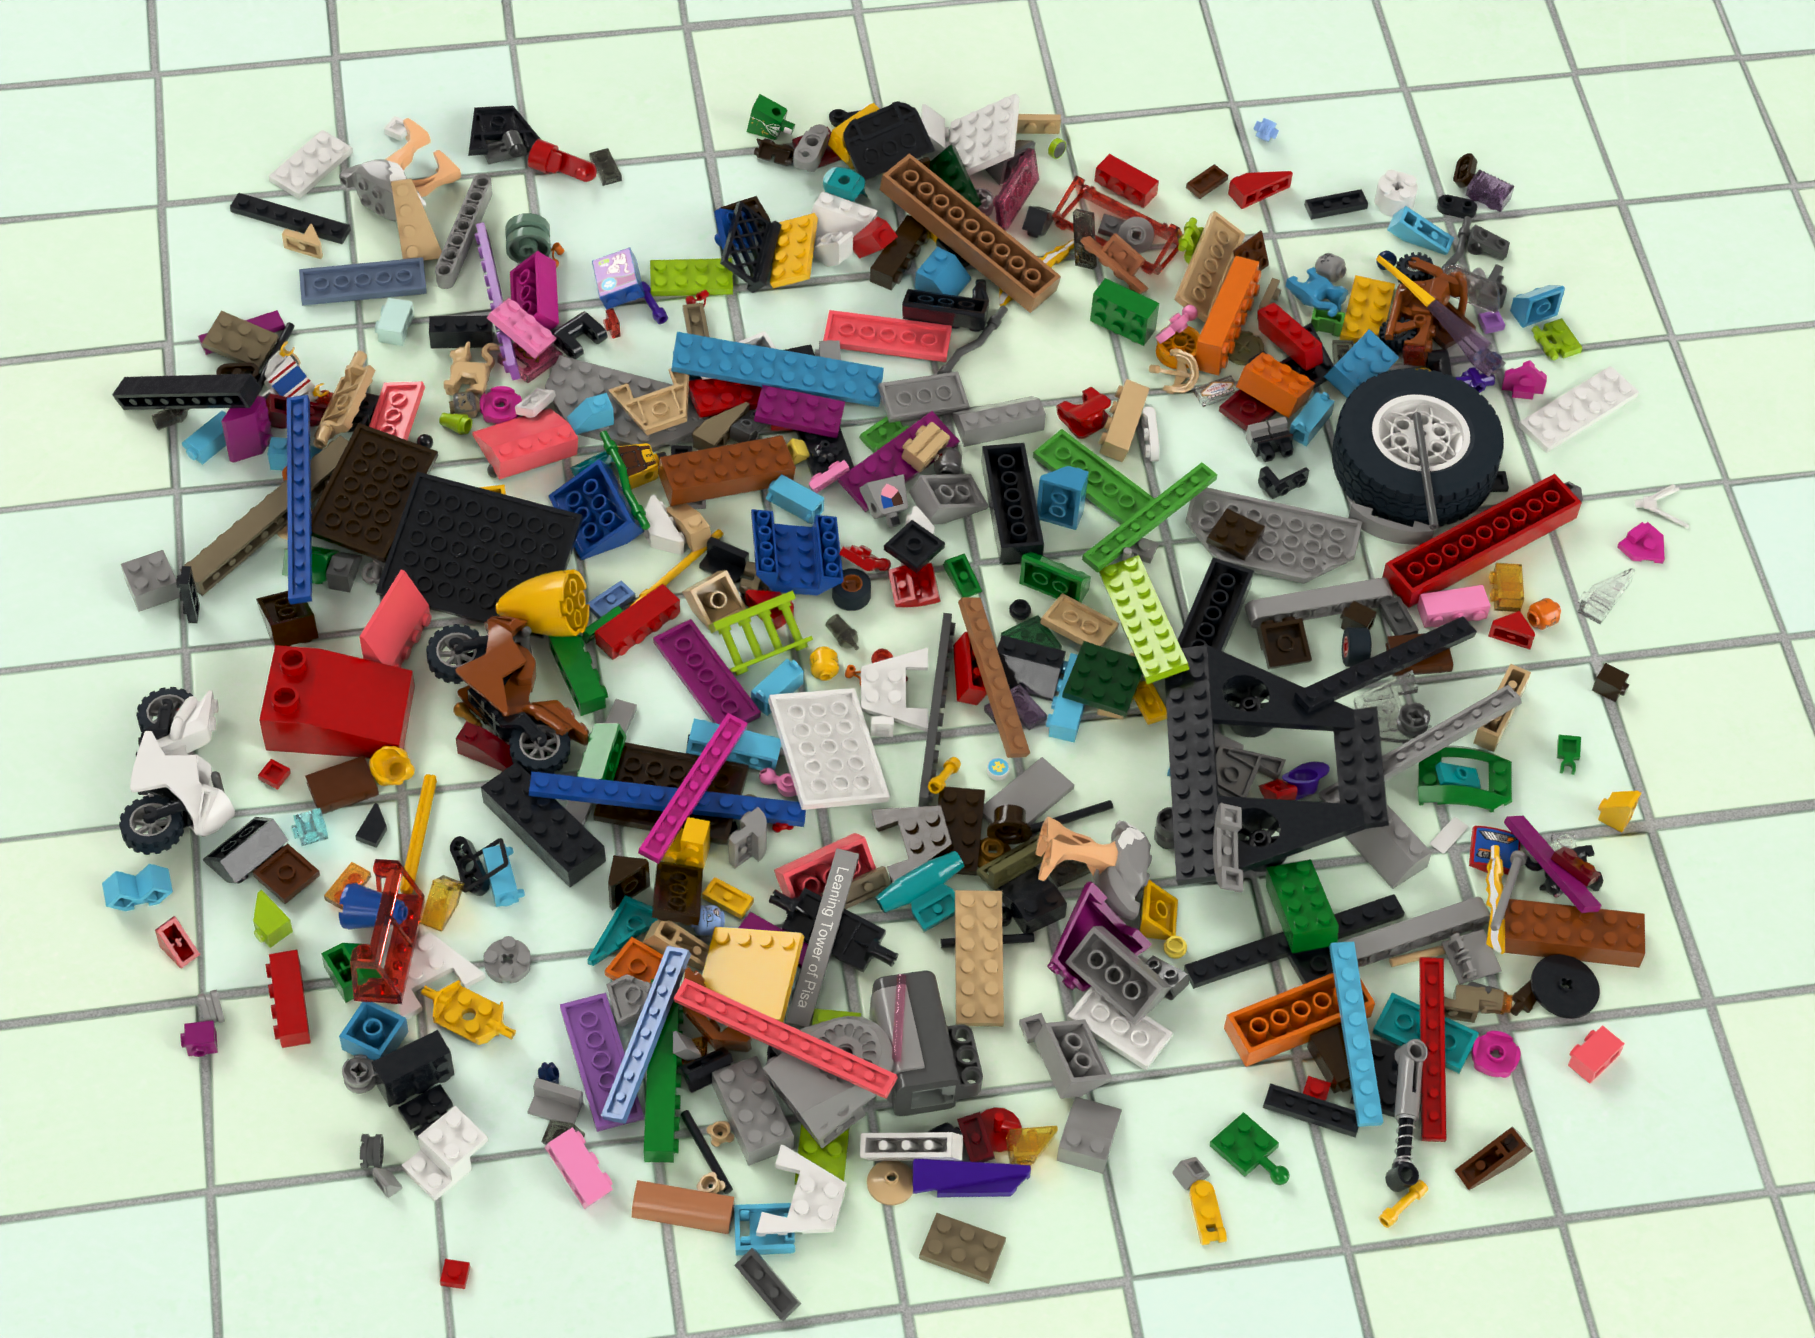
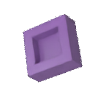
[1477,310,1505,334]

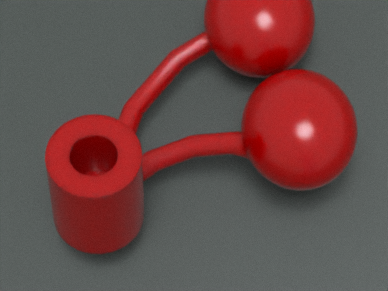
[685,290,709,306]

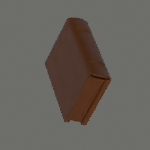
[1385,633,1454,677]
[305,756,379,815]

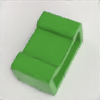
[1311,308,1345,337]

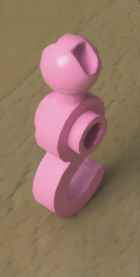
[1155,305,1198,344]
[759,767,797,797]

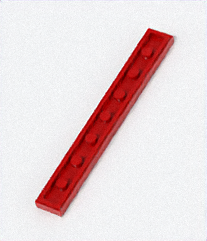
[1419,957,1446,1142]

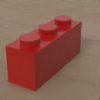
[1094,153,1159,208]
[953,632,987,706]

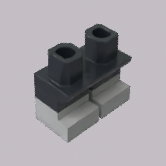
[1246,417,1294,462]

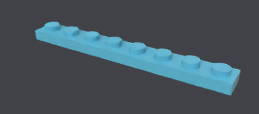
[1329,942,1383,1127]

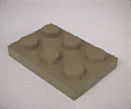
[202,310,279,371]
[919,1213,1006,1284]

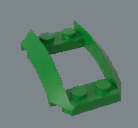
[1417,745,1512,812]

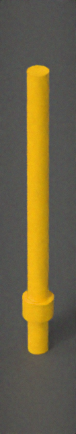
[629,529,724,607]

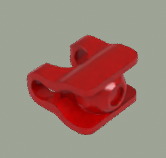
[1056,387,1111,439]

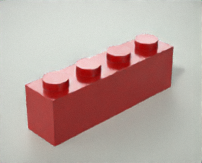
[1257,302,1323,371]
[595,584,680,660]
[265,950,311,1048]

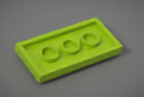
[650,258,733,296]

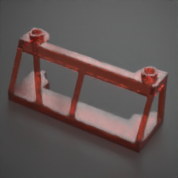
[1052,175,1183,275]
[350,859,425,1004]

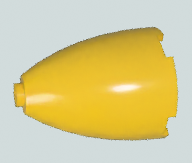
[496,569,589,637]

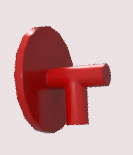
[981,1107,1022,1152]

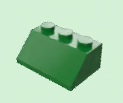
[1019,552,1091,603]

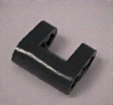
[552,311,608,359]

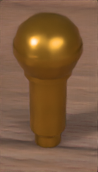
[453,702,483,727]

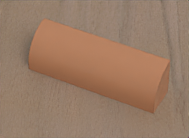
[632,1180,734,1234]

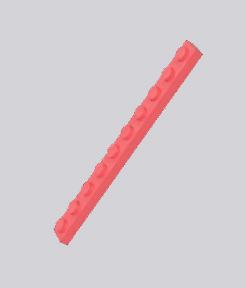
[673,978,898,1099]

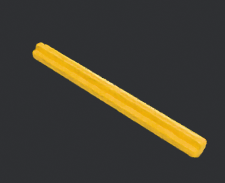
[400,774,437,895]

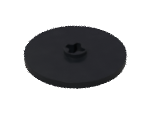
[1530,954,1600,1019]

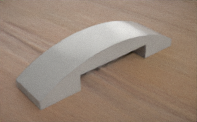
[1349,503,1435,545]
[1213,803,1243,893]

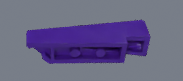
[912,1159,1031,1198]

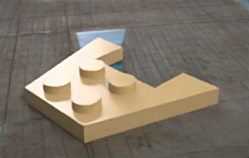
[608,368,689,435]

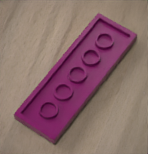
[838,411,960,512]
[653,619,761,724]

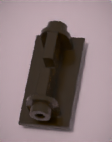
[754,138,795,167]

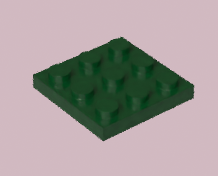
[1062,641,1143,717]

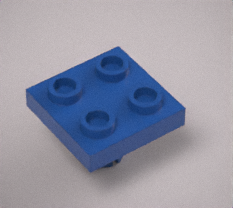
[714,208,756,253]

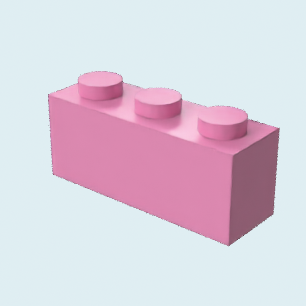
[1417,585,1491,628]
[545,1127,613,1209]

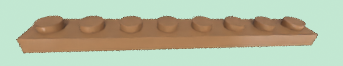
[958,597,1030,758]

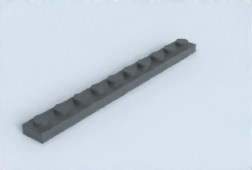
[918,613,956,807]

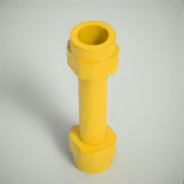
[928,757,961,794]
[1378,1180,1428,1228]

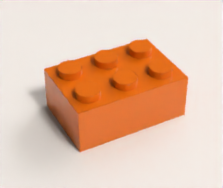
[1236,352,1315,418]

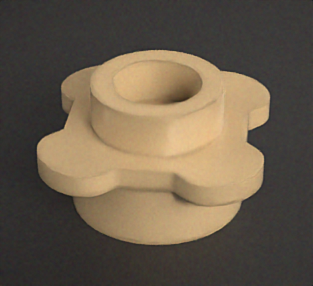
[707,1121,734,1147]
[697,1172,725,1194]

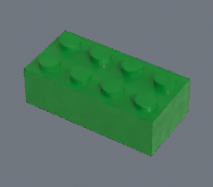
[1266,859,1339,953]

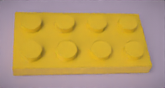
[770,213,818,288]
[1339,275,1395,343]

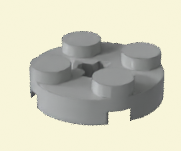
[483,936,531,983]

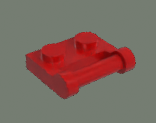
[839,545,891,571]

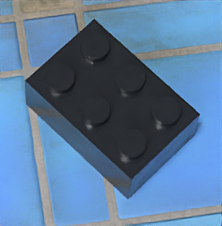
[372,1030,454,1107]

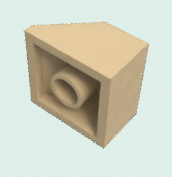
[682,570,747,630]

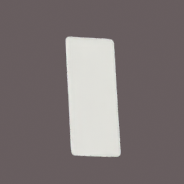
[1430,817,1469,854]

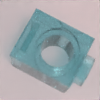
[291,808,329,846]

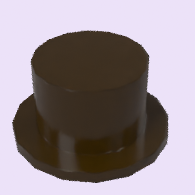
[987,804,1032,845]

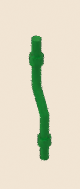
[600,430,650,530]

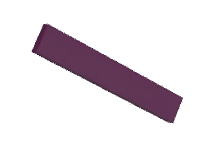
[1504,815,1602,913]

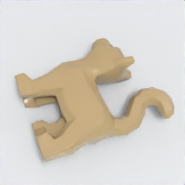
[444,342,500,396]

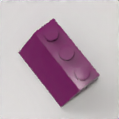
[221,396,273,463]

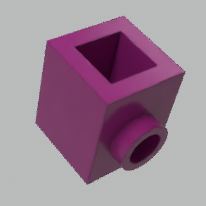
[180,1020,218,1057]

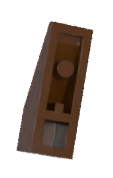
[1454,1126,1533,1190]

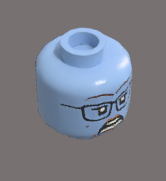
[689,905,725,935]

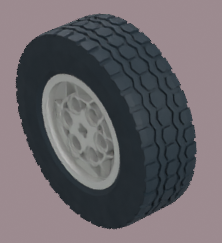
[1332,368,1504,527]

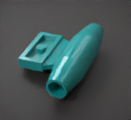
[875,851,964,932]

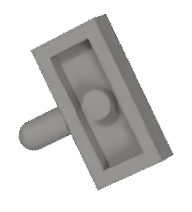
[1122,538,1158,564]

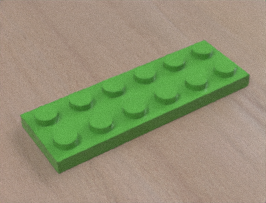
[1033,429,1155,525]

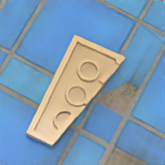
[391,178,442,261]

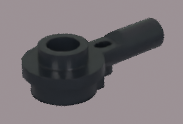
[829,109,861,127]

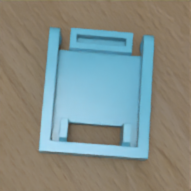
[734,1203,795,1256]

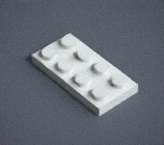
[268,129,353,200]
[1067,986,1173,1071]

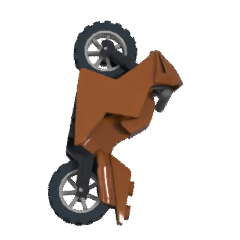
[426,616,589,775]

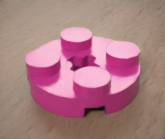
[479,386,522,424]
[1471,1031,1521,1078]

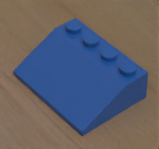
[548,459,645,560]

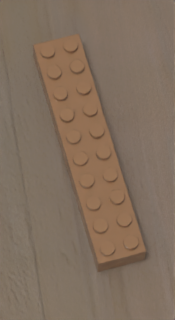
[879,153,1061,313]

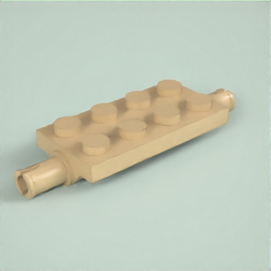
[313,351,376,449]

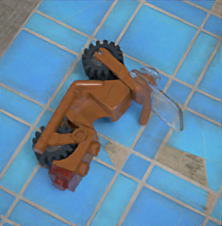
[1379,252,1500,366]

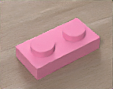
[808,460,850,493]

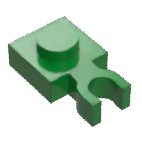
[1556,734,1581,775]

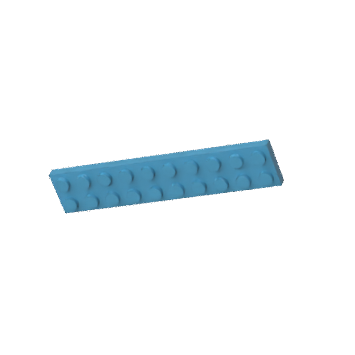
[671,332,884,407]

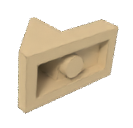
[282,224,323,259]

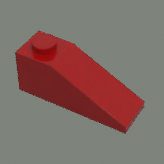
[1228,171,1293,209]

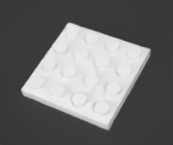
[948,93,1020,176]

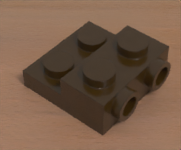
[1256,616,1312,670]

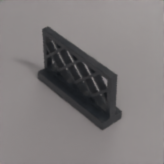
[720,201,781,293]

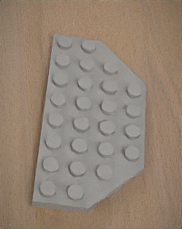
[545,355,712,453]
[1185,487,1363,584]

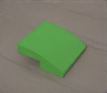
[859,416,909,453]

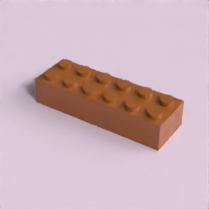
[658,435,796,506]
[1503,899,1645,968]

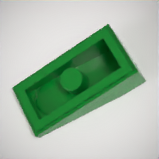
[943,553,982,598]

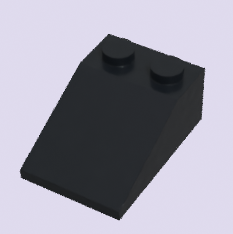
[995,867,1067,934]

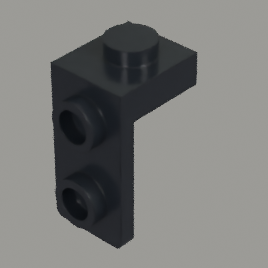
[1258,466,1309,499]

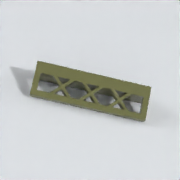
[977,833,1045,890]

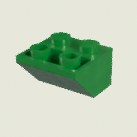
[321,943,388,1003]

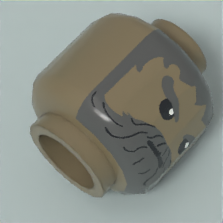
[449,391,480,419]

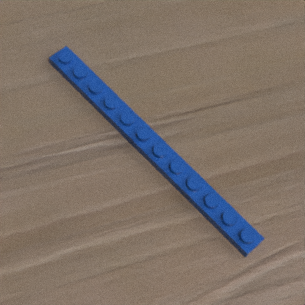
[287,395,312,604]
[529,772,806,827]

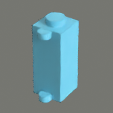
[1290,392,1335,447]
[182,410,226,465]
[766,474,824,524]
[751,659,804,716]
[482,844,525,907]

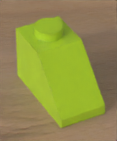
[253,890,293,948]

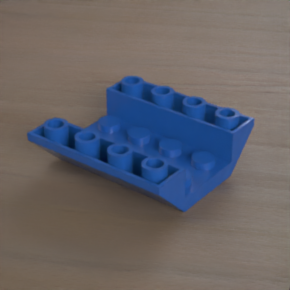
[751,509,843,596]

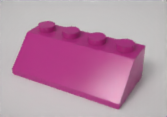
[510,251,559,330]

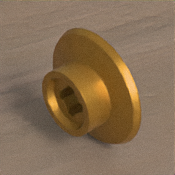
[978,837,1012,868]

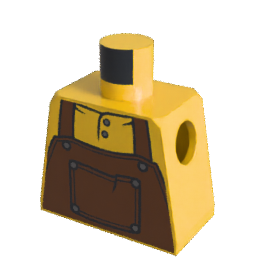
[618,443,667,490]

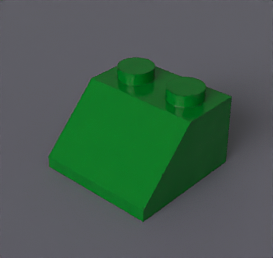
[282,546,339,584]

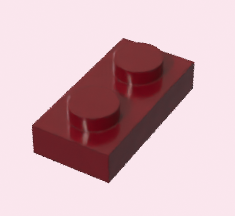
[1550,846,1601,887]
[957,1112,995,1162]

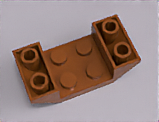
[682,967,752,1052]

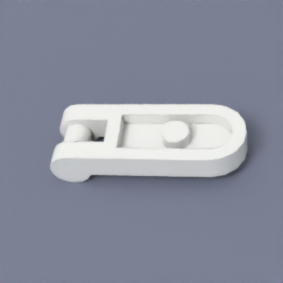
[1141,406,1159,462]

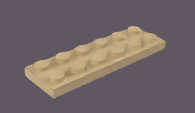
[1174,211,1245,323]
[955,890,1004,1027]

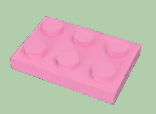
[487,298,557,359]

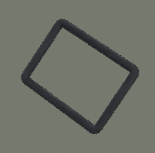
[457,838,508,893]

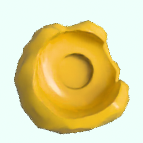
[369,746,415,786]

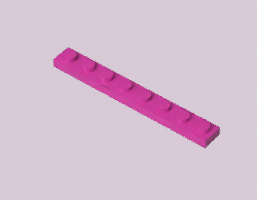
[638,713,748,864]

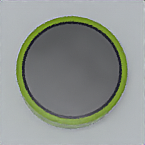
[1048,138,1066,159]

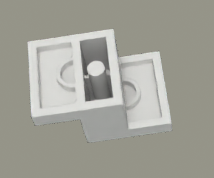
[401,1106,488,1201]

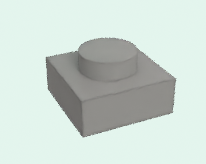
[1019,1013,1046,1044]

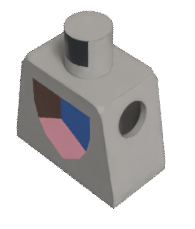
[859,474,908,528]

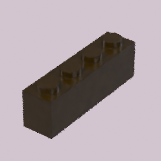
[870,214,931,291]

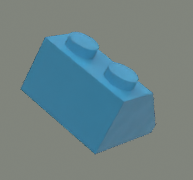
[915,247,971,296]
[1510,285,1565,328]

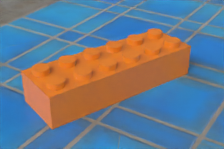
[1196,256,1261,376]
[1224,973,1375,1067]

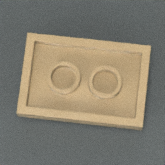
[1040,593,1119,647]

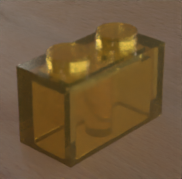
[1489,563,1524,612]

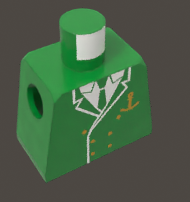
[746,94,795,140]

